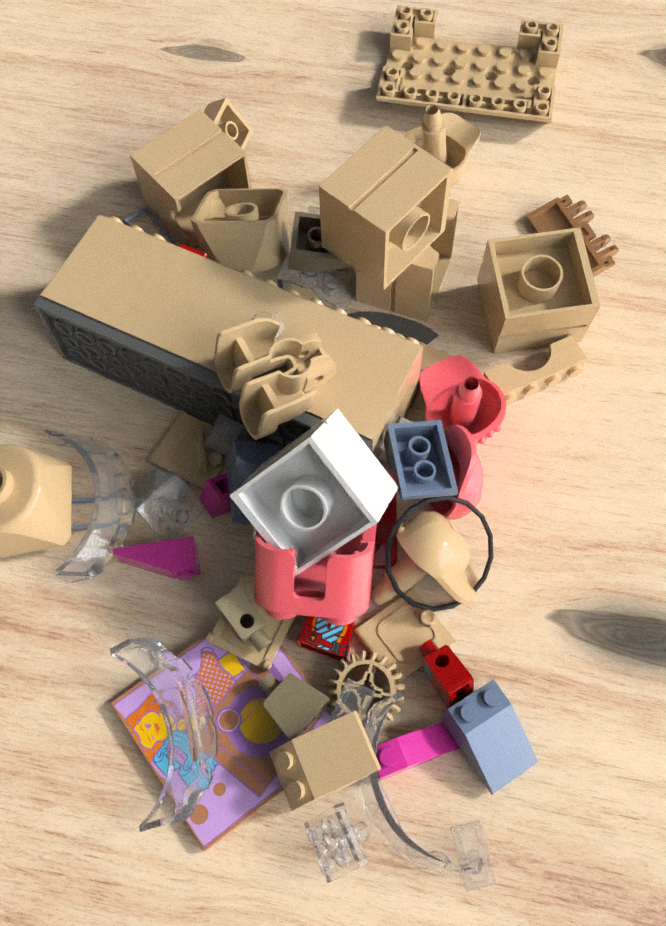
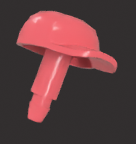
[419,355,507,445]
[387,425,483,520]

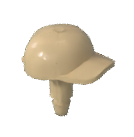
[404,104,481,186]
[370,511,477,605]

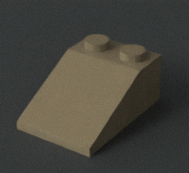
[288,211,352,272]

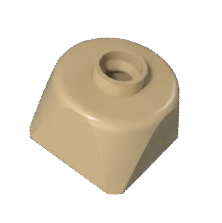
[191,188,289,275]
[0,444,72,558]

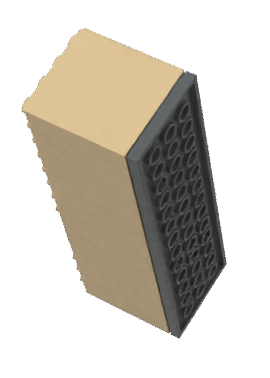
[33,215,423,460]

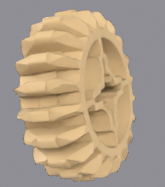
[328,650,406,730]

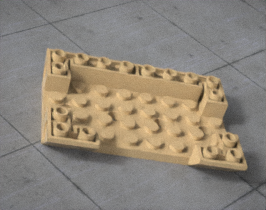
[376,5,564,123]

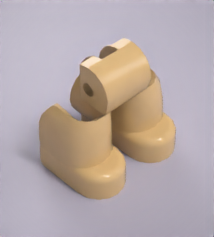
[214,318,337,440]

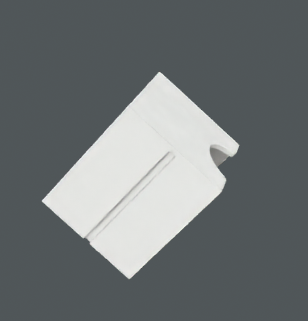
[230,409,399,576]

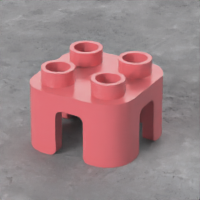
[254,524,377,625]

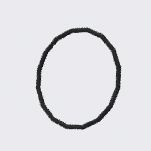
[385,496,494,612]

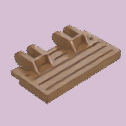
[526,194,619,277]

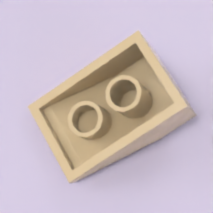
[269,711,381,811]

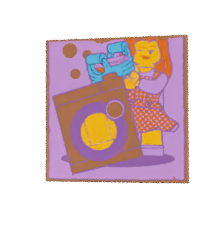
[111,630,336,851]

